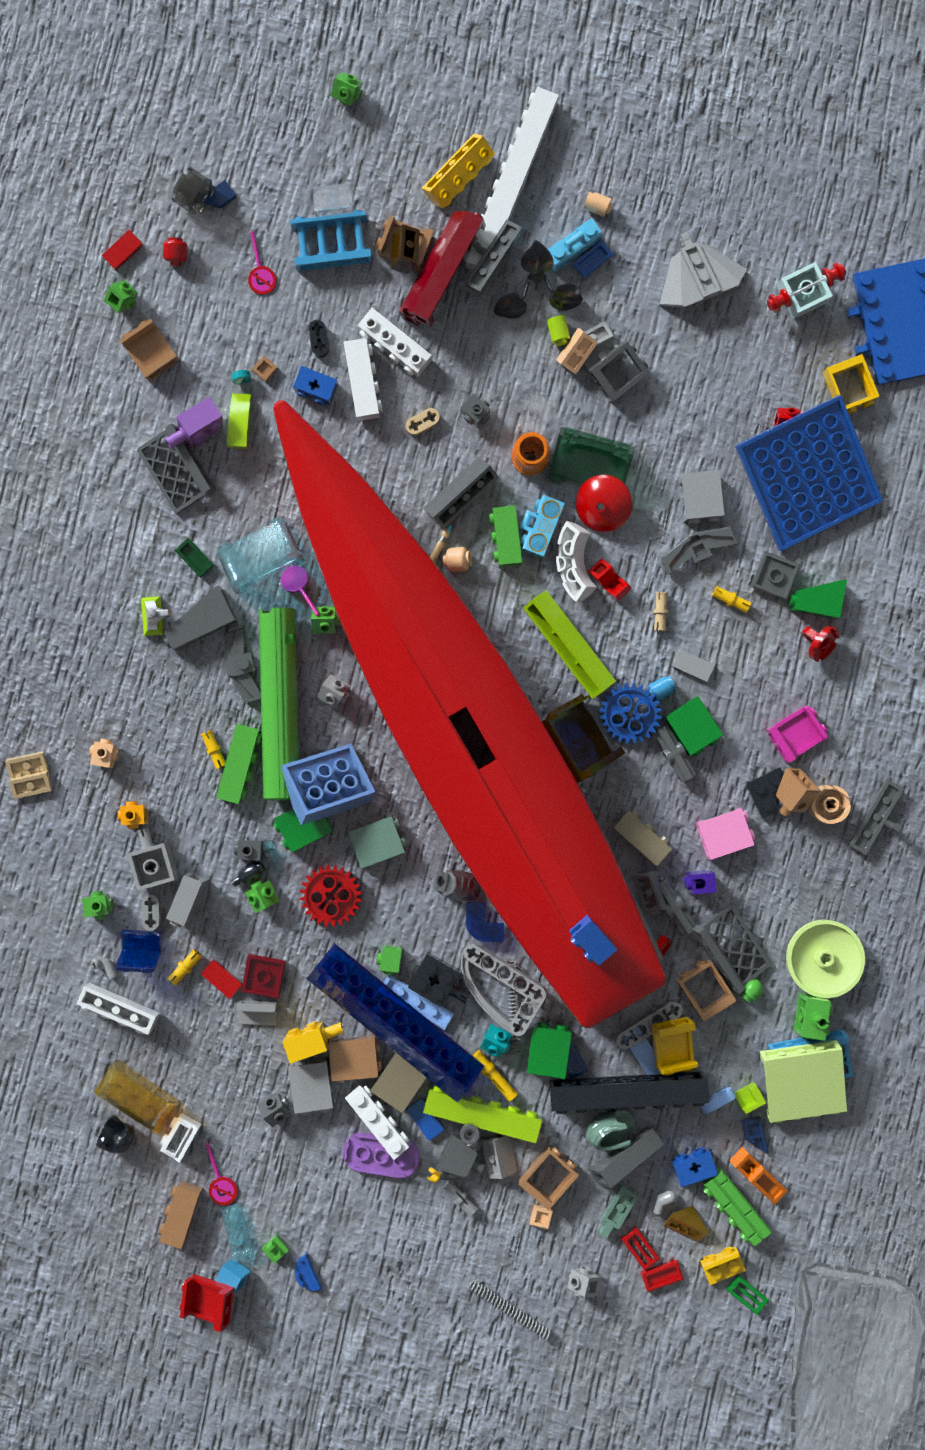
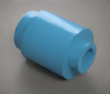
[648,676,677,700]

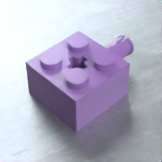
[165,397,223,449]

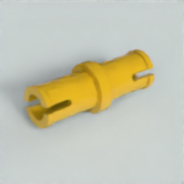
[711,586,751,613]
[201,730,226,770]
[168,949,203,986]

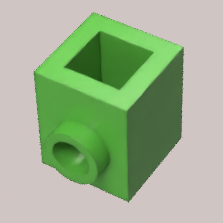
[377,945,402,975]

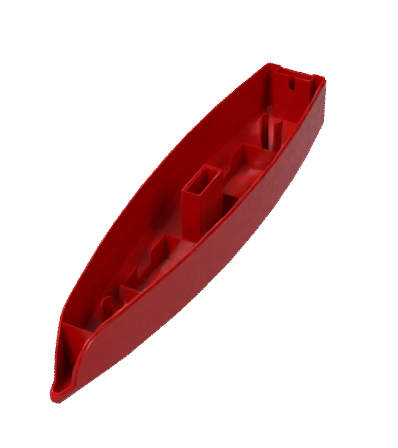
[273,400,666,1028]

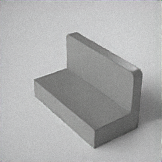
[236,1000,278,1025]
[481,1135,517,1179]

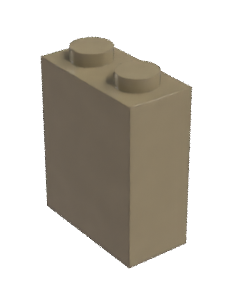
[370,1049,429,1113]

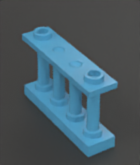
[290,210,372,271]

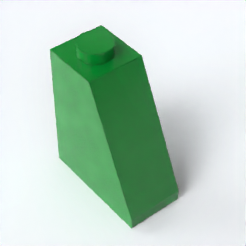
[789,580,847,620]

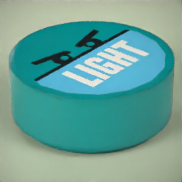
[231,370,251,384]

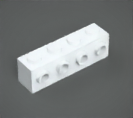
[358,308,432,377]
[344,338,383,421]
[77,983,160,1035]
[345,1085,410,1160]

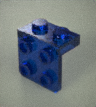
[116,930,162,973]

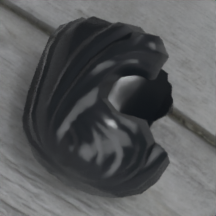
[96,1115,135,1153]

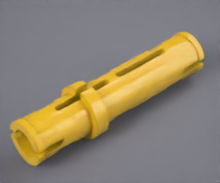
[471,1050,518,1102]

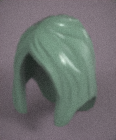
[586,1110,634,1151]

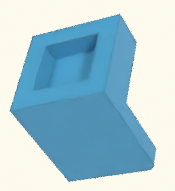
[216,1259,251,1294]

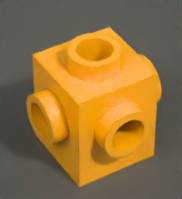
[118,801,148,829]

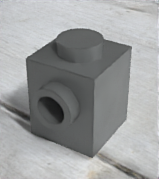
[234,839,264,861]

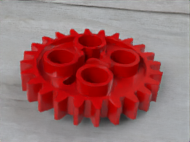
[299,864,362,927]

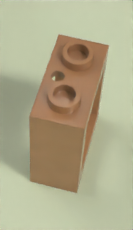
[676,959,736,1022]
[518,1145,579,1211]

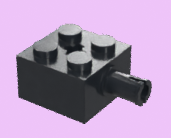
[408,951,471,1007]

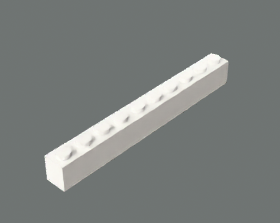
[464,86,559,270]

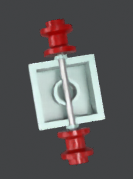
[767,262,846,320]

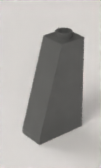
[164,585,237,651]
[588,1127,664,1188]

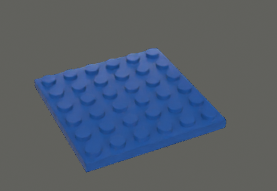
[735,395,883,551]

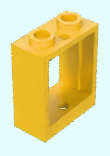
[823,354,879,414]

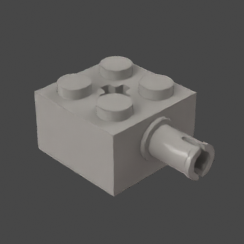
[127,827,179,891]

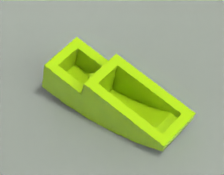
[227,393,252,450]

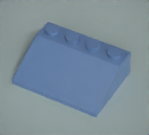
[281,744,375,826]

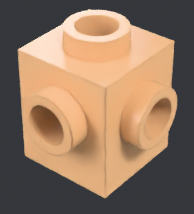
[89,739,119,768]

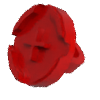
[801,626,840,662]

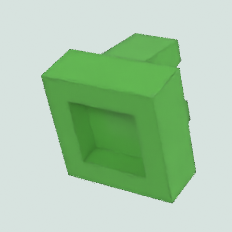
[262,1234,290,1264]

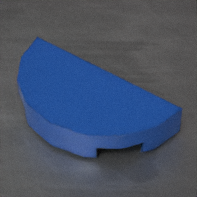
[294,1253,322,1291]

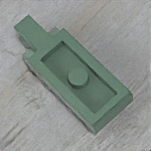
[599,1184,639,1239]

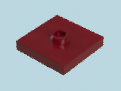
[241,953,287,999]

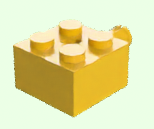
[282,1021,345,1064]

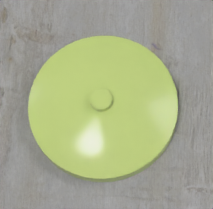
[786,920,865,998]

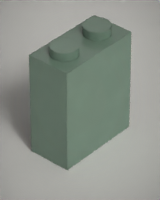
[348,816,407,869]

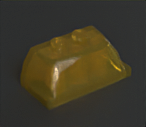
[93,1059,180,1135]

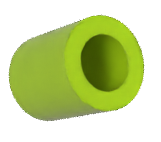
[547,315,571,347]

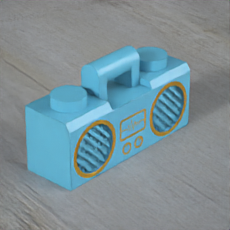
[548,218,603,273]
[520,495,564,559]

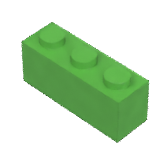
[489,505,522,567]

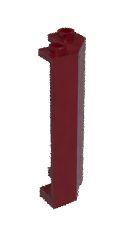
[398,211,486,327]

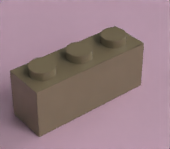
[612,810,672,866]

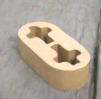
[406,408,440,436]

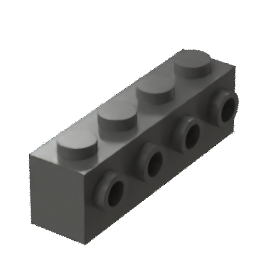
[423,457,499,529]

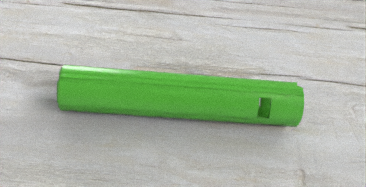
[259,608,299,801]

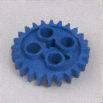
[599,682,662,744]

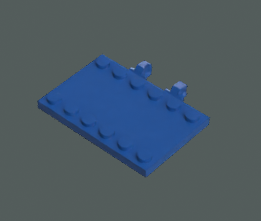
[846,258,925,386]

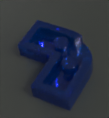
[466,902,504,943]

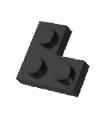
[745,767,784,818]

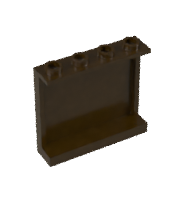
[542,694,625,783]

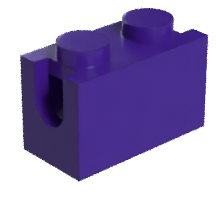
[683,870,717,894]

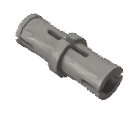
[442,1180,478,1217]

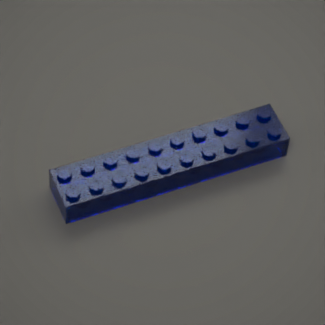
[306,944,484,1102]

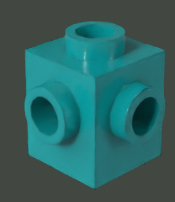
[479,1024,512,1059]

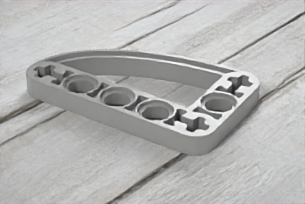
[461,943,548,1036]

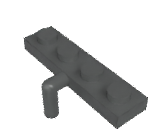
[465,219,524,295]
[848,779,904,855]

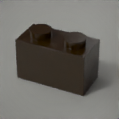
[391,224,420,274]

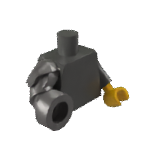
[427,1123,485,1183]

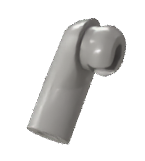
[91,956,118,979]
[653,1191,678,1215]

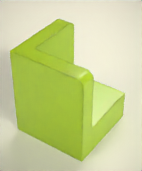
[734,1082,766,1114]

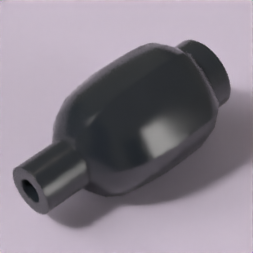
[231,861,266,887]

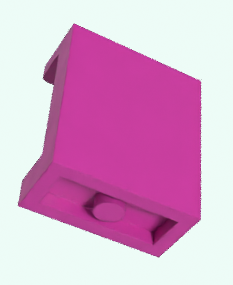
[765,706,828,763]

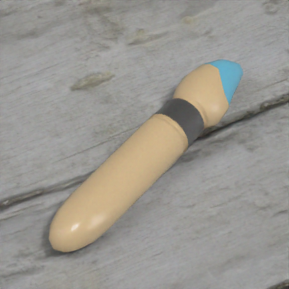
[430,525,452,563]

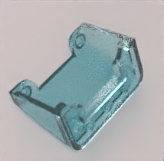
[216,517,306,594]

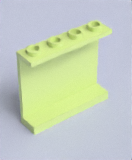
[760,1040,847,1123]

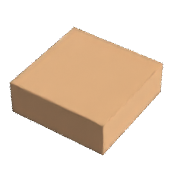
[530,1204,553,1230]

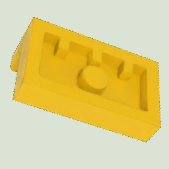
[700,1247,746,1285]

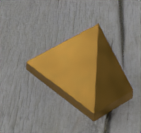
[664,1206,707,1242]

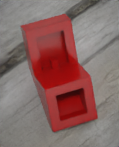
[588,558,632,601]

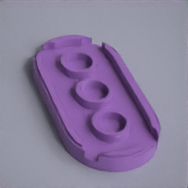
[343,1132,420,1179]

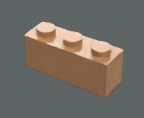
[158,1181,202,1249]

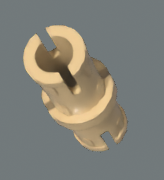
[653,592,669,631]

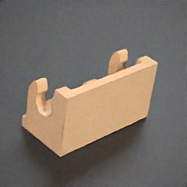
[556,328,598,374]

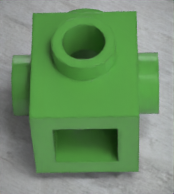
[330,72,363,105]
[104,280,138,313]
[311,606,340,634]
[245,880,279,913]
[82,891,114,920]

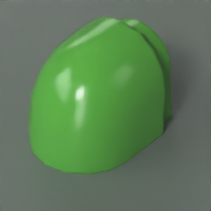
[740,978,763,1003]

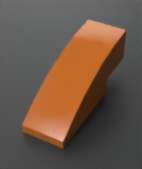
[729,1146,788,1205]

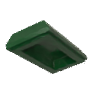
[174,538,214,578]

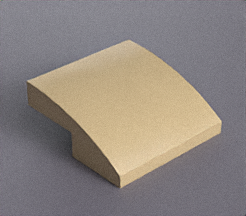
[5,751,52,799]

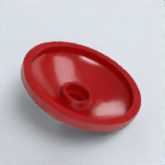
[576,475,633,532]

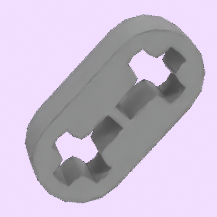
[141,894,161,931]

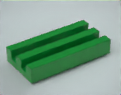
[726,1274,769,1315]

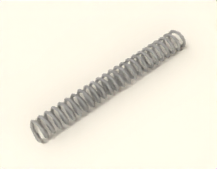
[506,961,521,1056]
[468,1280,552,1341]

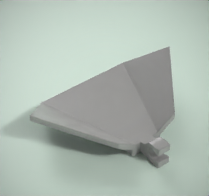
[659,232,747,308]

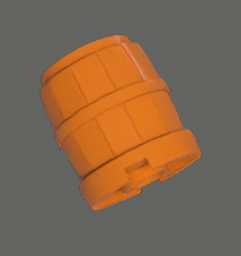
[511,432,550,476]

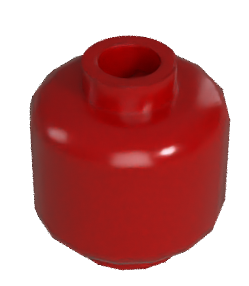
[163,237,188,266]

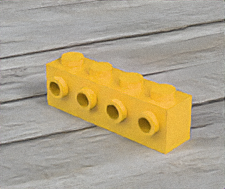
[422,134,495,208]

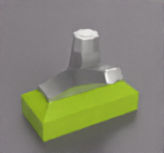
[141,596,171,636]

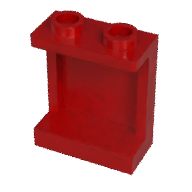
[179,1274,234,1332]

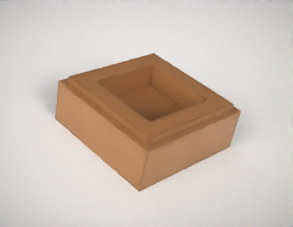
[251,356,279,384]

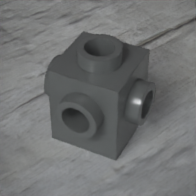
[460,393,490,427]
[257,1092,292,1127]

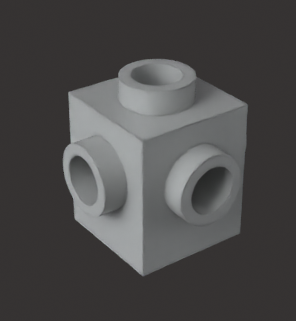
[317,674,350,709]
[567,1266,601,1298]

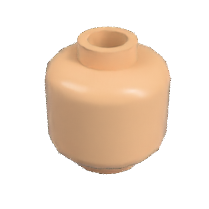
[443,547,472,573]

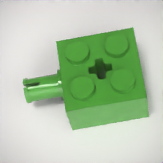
[794,992,833,1041]

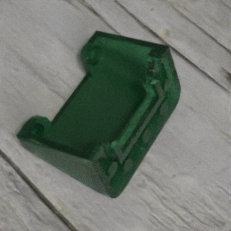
[547,427,634,484]

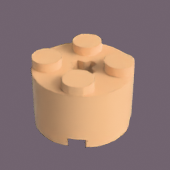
[807,785,851,824]

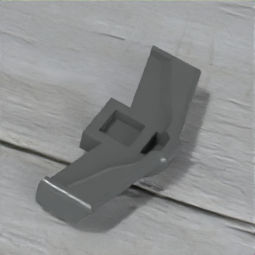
[661,526,739,575]
[225,625,261,704]

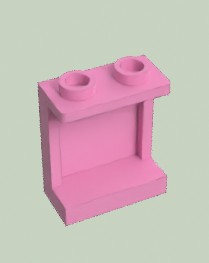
[695,808,755,860]

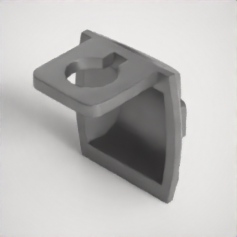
[434,870,476,901]

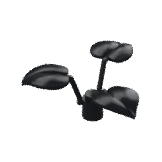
[494,240,583,319]

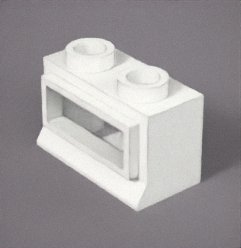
[160,1113,202,1163]

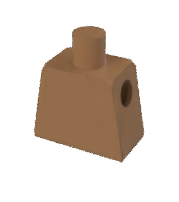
[776,768,821,817]

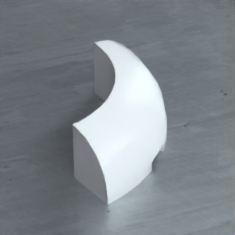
[556,521,597,602]

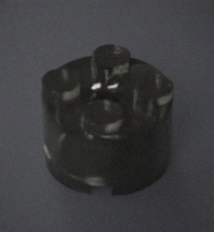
[172,167,215,214]

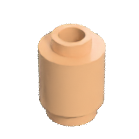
[584,192,613,217]

